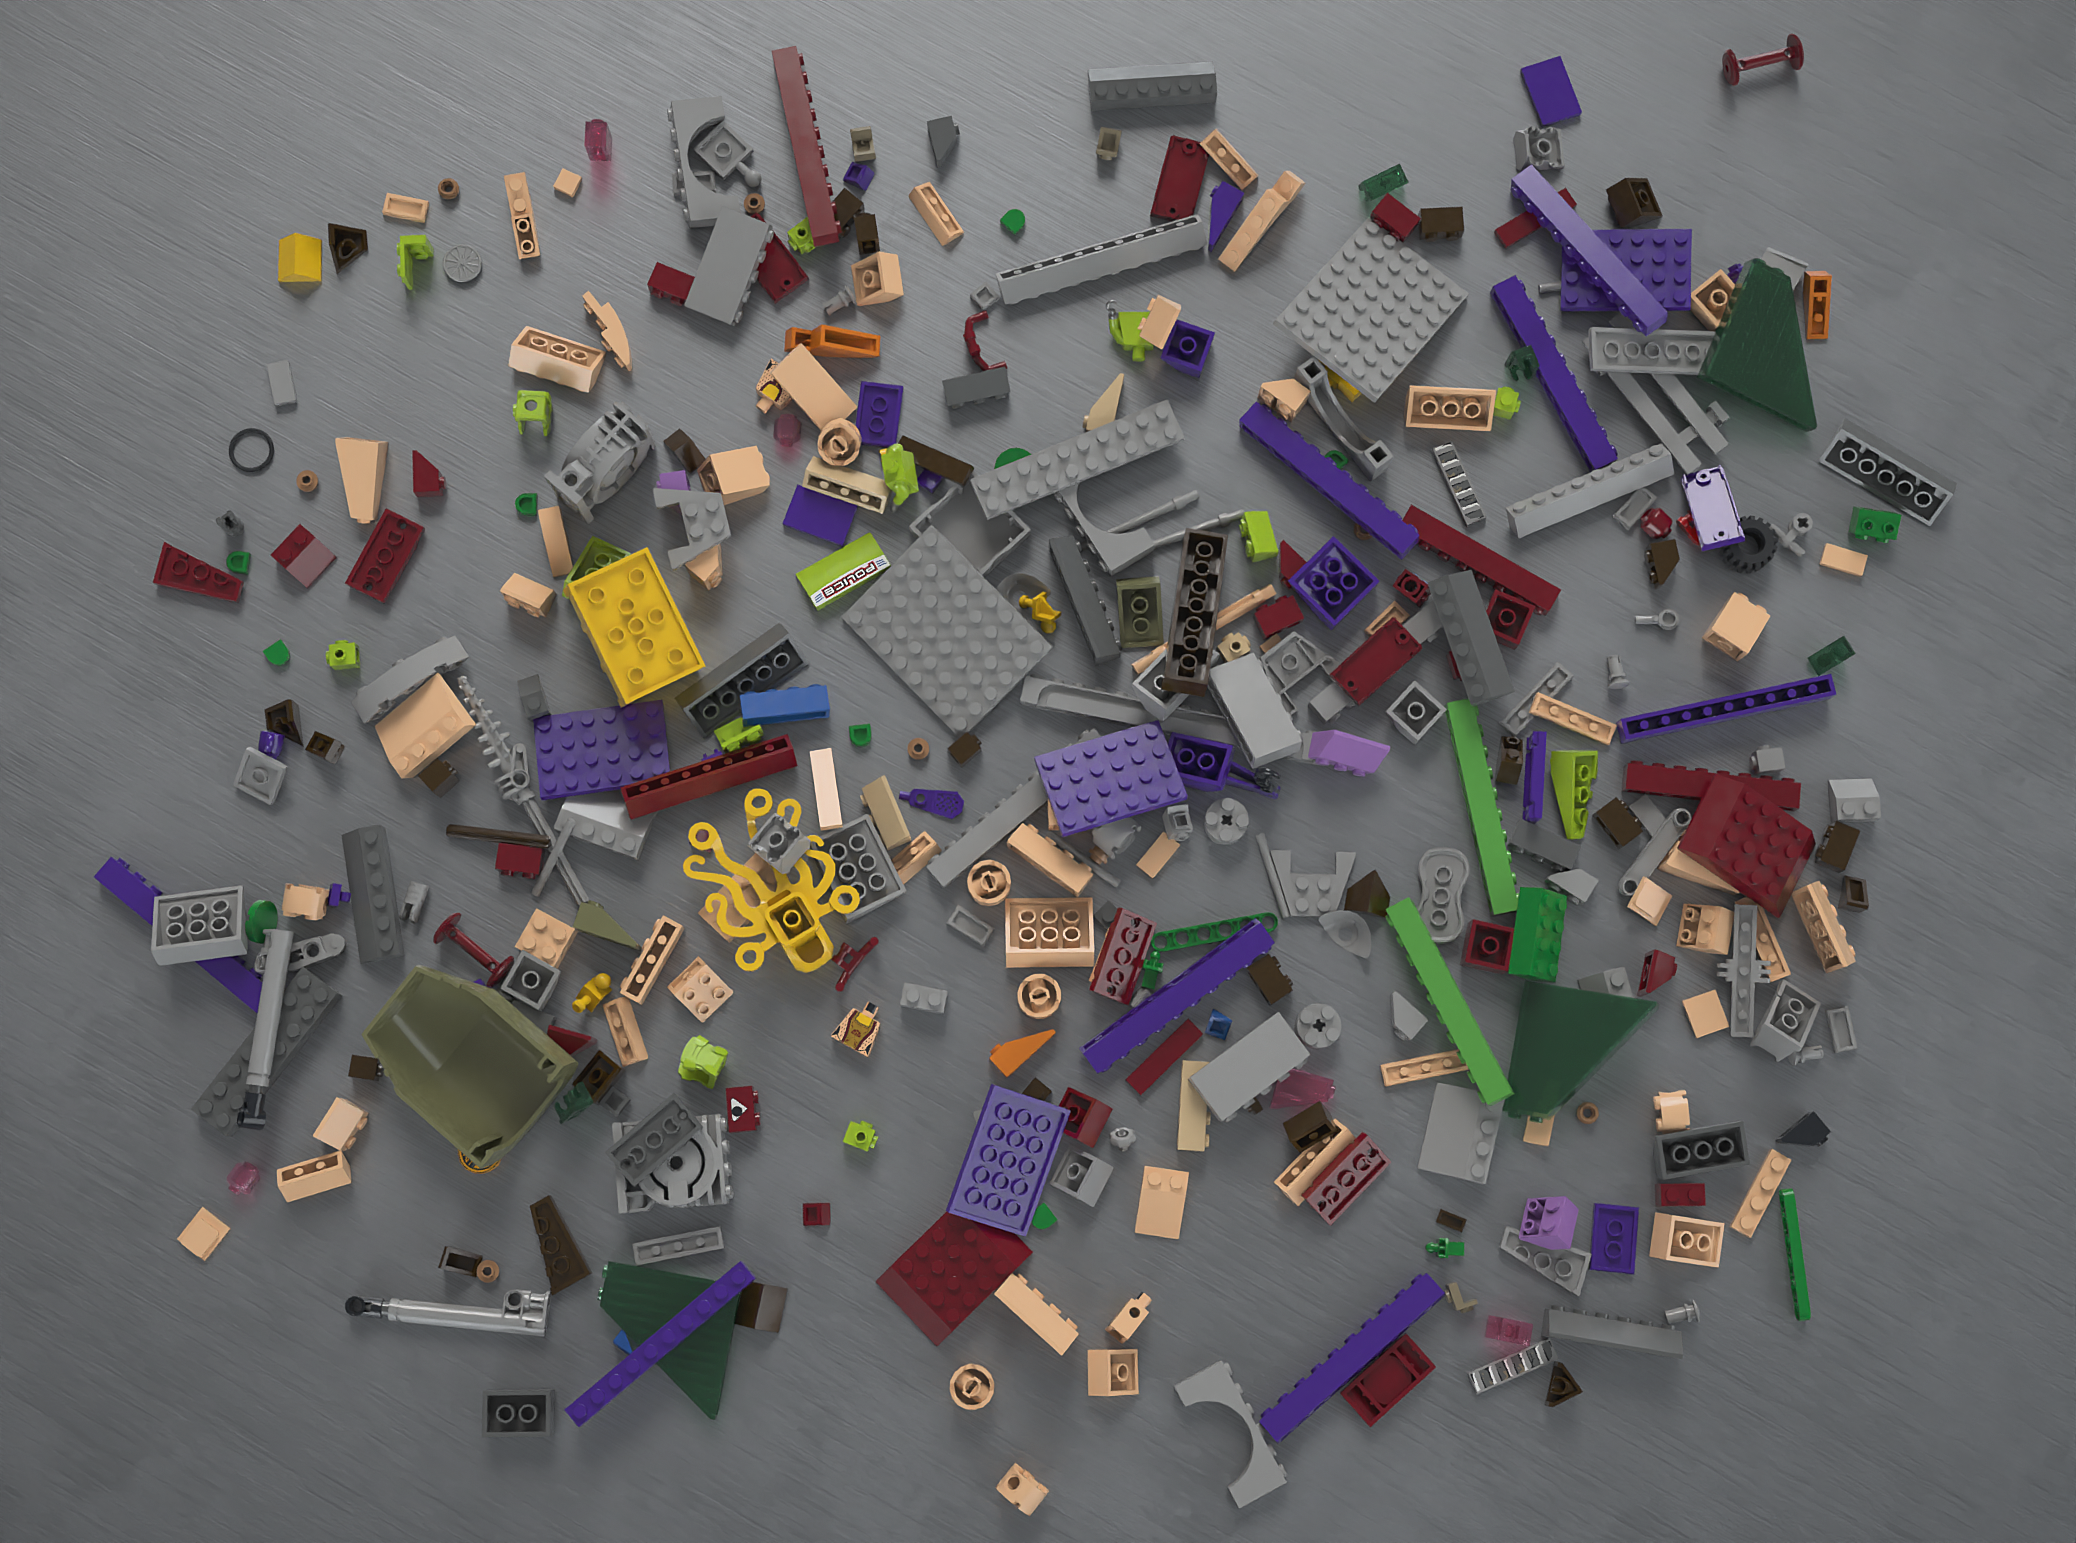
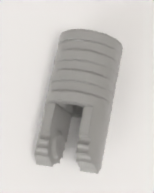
[399,881,429,924]

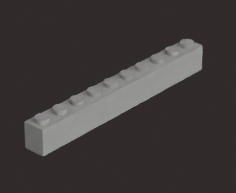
[996,214,1207,305]
[927,728,1101,889]

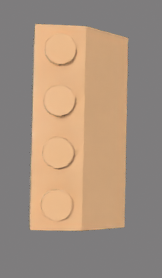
[508,326,606,393]
[1403,386,1496,431]
[1007,823,1093,898]
[698,853,790,943]

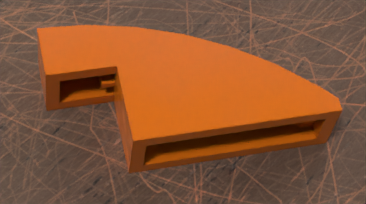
[784,324,880,358]

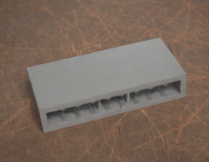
[684,206,774,326]
[1208,653,1303,769]
[1188,1012,1310,1122]

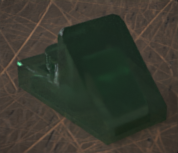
[1807,636,1856,676]

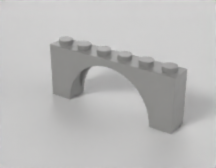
[667,96,741,228]
[1294,356,1394,482]
[1053,482,1155,577]
[1174,1360,1288,1509]

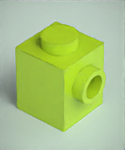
[787,217,815,255]
[1493,387,1521,420]
[326,640,360,670]
[843,1120,878,1152]

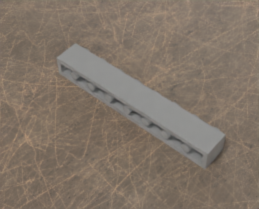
[1506,443,1674,538]
[1308,600,1443,725]

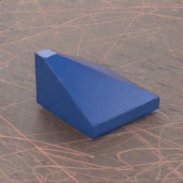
[1205,1009,1232,1040]
[613,1330,633,1355]

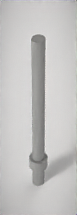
[1080,490,1199,551]
[1153,509,1244,549]

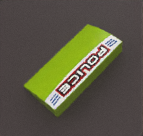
[796,532,891,611]

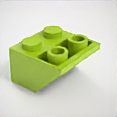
[1239,511,1279,563]

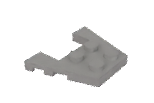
[653,488,731,571]
[1259,631,1340,715]
[1270,850,1356,917]

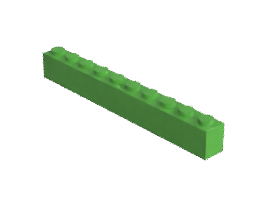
[1444,699,1519,917]
[1385,897,1514,1106]

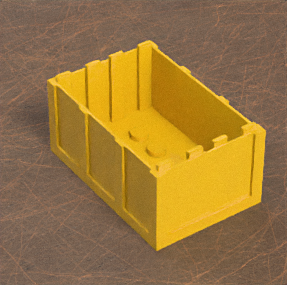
[563,547,705,707]

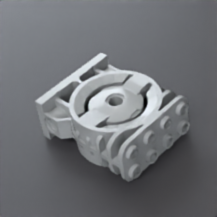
[544,401,656,525]
[612,1114,734,1214]

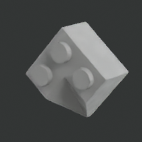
[1385,680,1447,745]

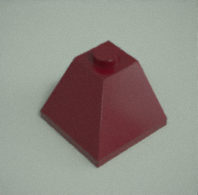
[1637,949,1677,997]
[547,1025,597,1057]

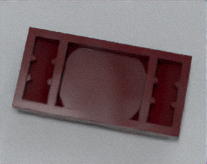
[1340,1333,1436,1427]

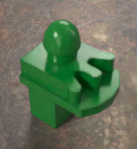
[1141,951,1164,990]
[1425,1238,1465,1258]

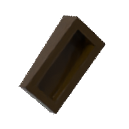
[1436,1209,1467,1233]

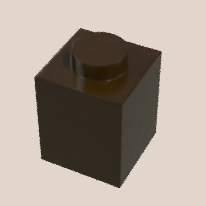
[947,732,982,768]
[348,1054,384,1082]

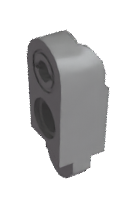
[288,933,346,973]

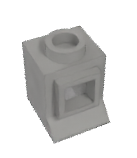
[1162,804,1193,841]

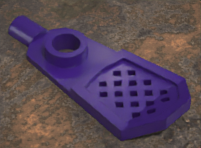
[899,789,964,820]

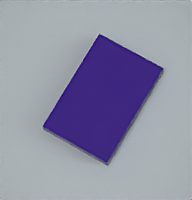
[1520,56,1582,127]
[855,381,904,448]
[782,484,858,547]
[1589,1203,1639,1274]

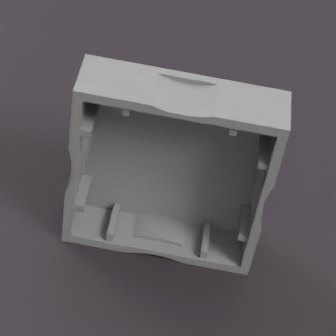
[909,470,1031,578]

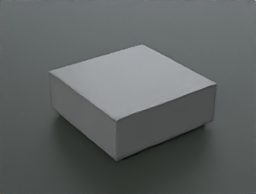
[970,282,1000,311]

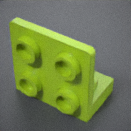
[397,235,434,289]
[714,717,764,754]

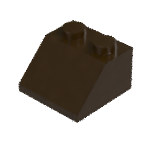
[1606,178,1663,228]

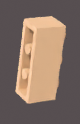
[277,1150,352,1202]

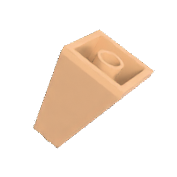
[335,437,389,524]
[1657,830,1739,895]

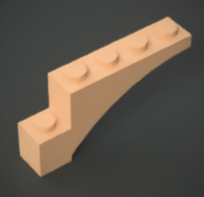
[1218,171,1305,272]

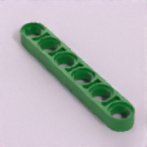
[1151,912,1278,952]
[1779,1188,1811,1321]

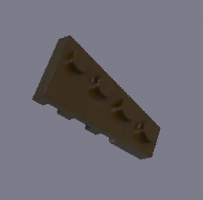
[530,1195,592,1295]

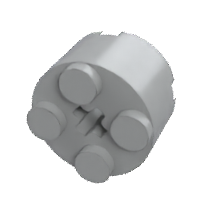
[1204,798,1249,845]
[1092,817,1141,859]
[1294,1003,1341,1049]

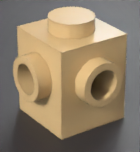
[1216,632,1251,663]

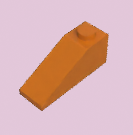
[1803,271,1832,339]
[989,1029,1056,1078]

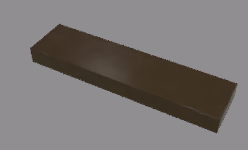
[898,435,975,486]

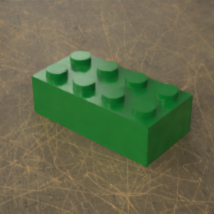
[1508,887,1567,983]

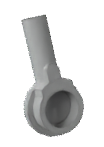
[1635,609,1679,630]

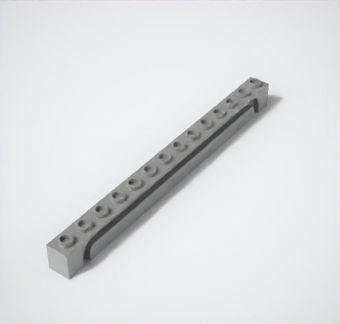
[1020,674,1317,765]

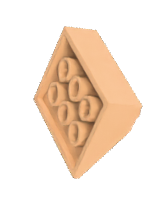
[375,673,476,779]
[1791,881,1856,973]
[1005,897,1094,968]
[994,1273,1079,1356]

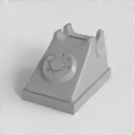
[1750,979,1821,1062]

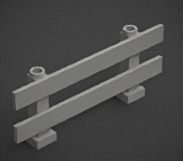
[1582,313,1729,475]

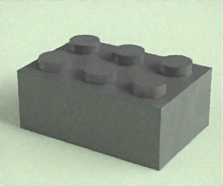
[482,1389,555,1437]

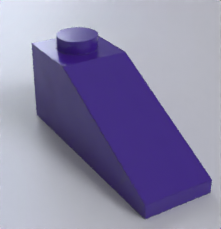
[1208,181,1244,252]

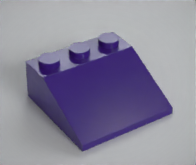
[1288,536,1380,631]

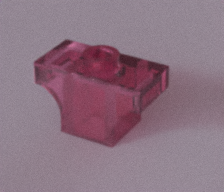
[1484,1315,1533,1346]

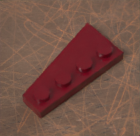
[153,542,244,603]

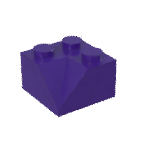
[1160,319,1215,378]

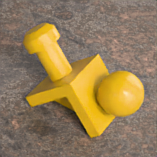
[1019,591,1061,634]
[572,973,612,1013]

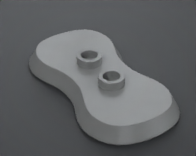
[1417,847,1470,944]

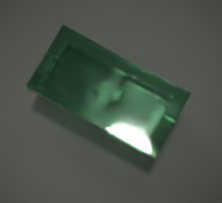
[1358,163,1409,201]
[1505,345,1540,381]
[554,1081,594,1124]

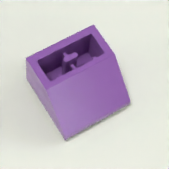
[1519,1196,1579,1250]

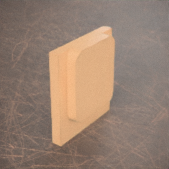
[1627,876,1672,926]
[1682,990,1730,1038]
[177,1207,231,1261]

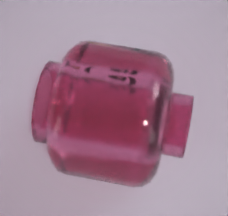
[773,414,802,447]
[226,1161,261,1195]

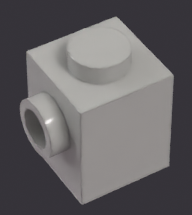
[1749,745,1785,775]

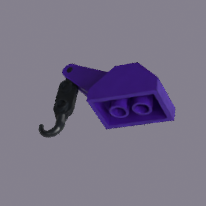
[1168,732,1281,799]

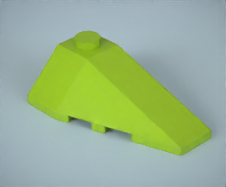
[1550,750,1598,839]

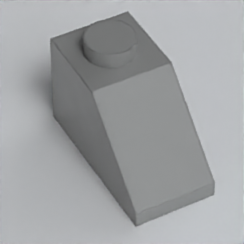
[1390,990,1428,1041]

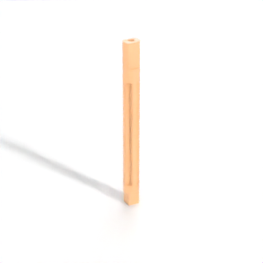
[1131,584,1276,674]

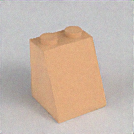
[697,446,770,505]
[1702,592,1770,662]

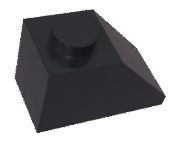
[1775,1111,1831,1147]

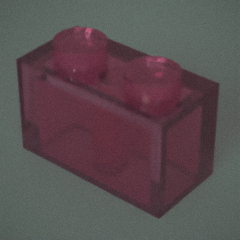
[584,119,612,161]

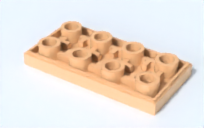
[770,343,857,430]

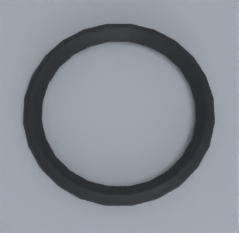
[229,428,274,472]

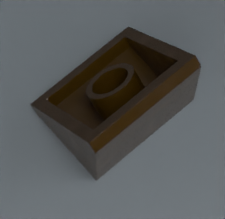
[572,1050,626,1106]
[735,1281,788,1333]

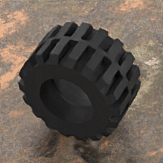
[1719,515,1778,574]

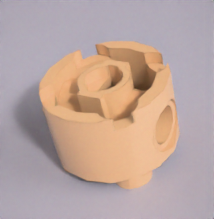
[817,418,862,466]
[967,860,1011,906]
[282,883,330,920]
[1017,974,1061,1019]
[1653,1090,1690,1134]
[950,1363,994,1410]
[995,1463,1049,1517]

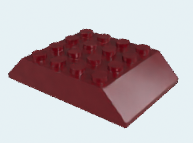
[1677,774,1816,918]
[875,1211,1033,1346]

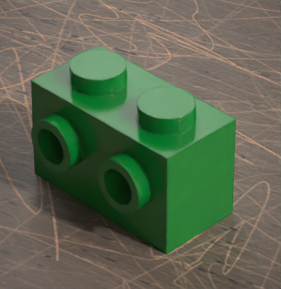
[1848,506,1902,543]

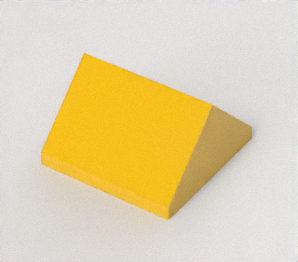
[278,233,322,282]

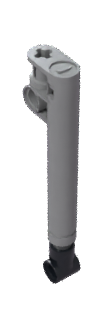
[237,929,294,1130]
[345,1289,551,1337]

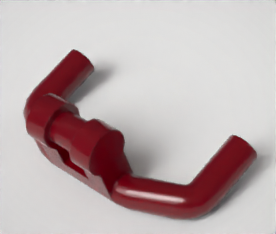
[963,310,1007,371]
[830,937,879,992]

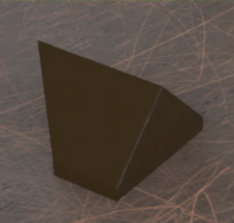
[328,223,368,274]
[264,699,304,747]
[1343,869,1390,919]
[1545,1361,1583,1407]

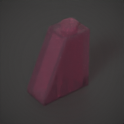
[1269,1068,1336,1110]

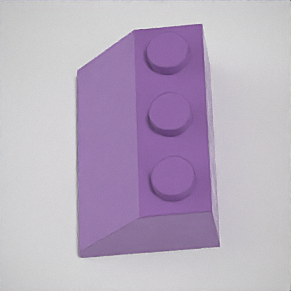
[1308,730,1390,777]

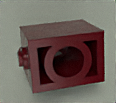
[1392,569,1431,607]

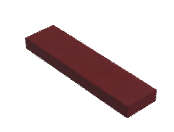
[1494,187,1577,249]
[1125,1018,1203,1096]

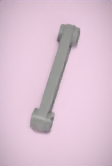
[1618,808,1691,896]

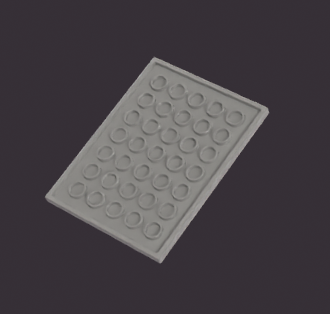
[1273,217,1469,403]
[842,525,1053,738]

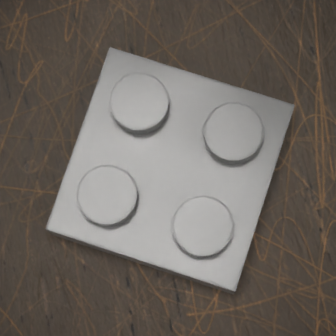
[233,747,288,805]

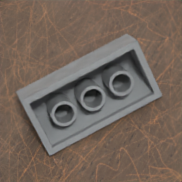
[1131,648,1220,722]

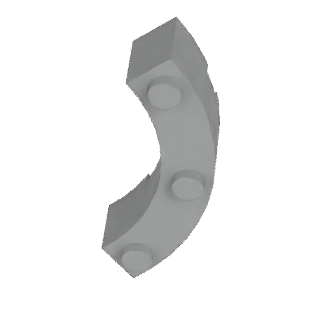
[351,636,469,724]

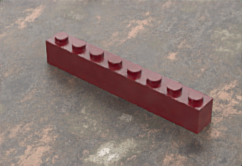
[1402,504,1561,616]
[620,734,798,820]
[1621,760,1801,812]

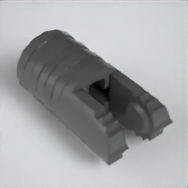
[216,510,244,537]

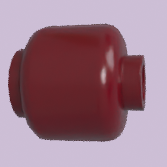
[1640,507,1673,539]

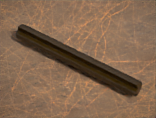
[446,824,551,849]

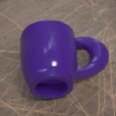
[258,731,285,760]

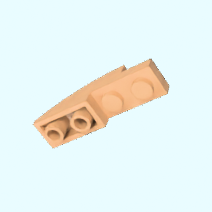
[504,172,540,259]
[582,291,632,372]

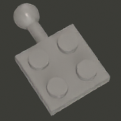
[693,121,762,187]

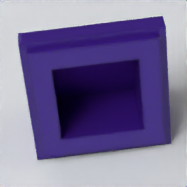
[843,162,874,191]
[917,469,944,494]

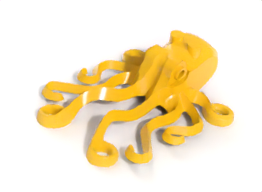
[683,789,860,973]

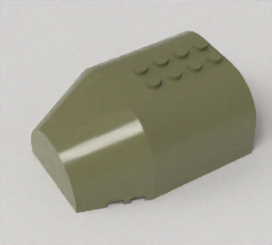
[361,965,578,1169]

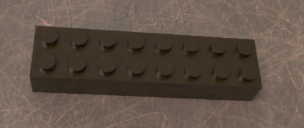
[1161,528,1228,697]

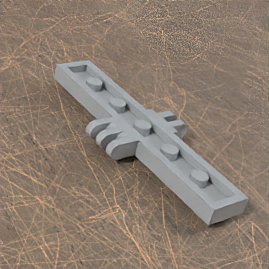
[1717,904,1771,1037]

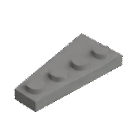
[1499,1226,1592,1297]

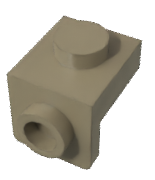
[850,126,876,162]
[1096,127,1122,160]
[1444,1282,1478,1313]

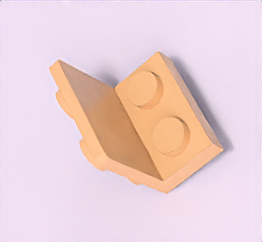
[667,956,733,1022]

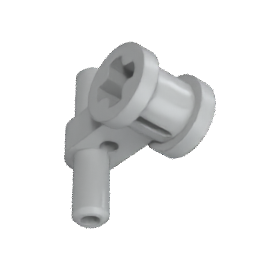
[1769,513,1813,557]

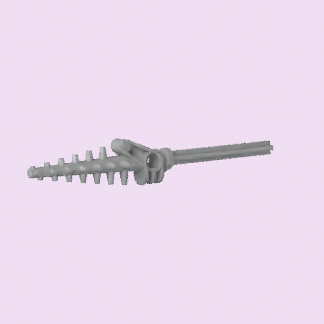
[457,676,589,906]

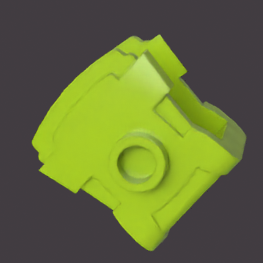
[513,390,553,436]
[678,1035,728,1089]

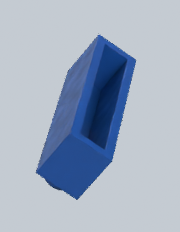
[740,684,830,727]

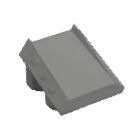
[1513,126,1565,171]
[1749,247,1808,300]
[747,813,811,874]

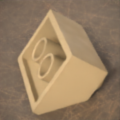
[860,775,911,851]

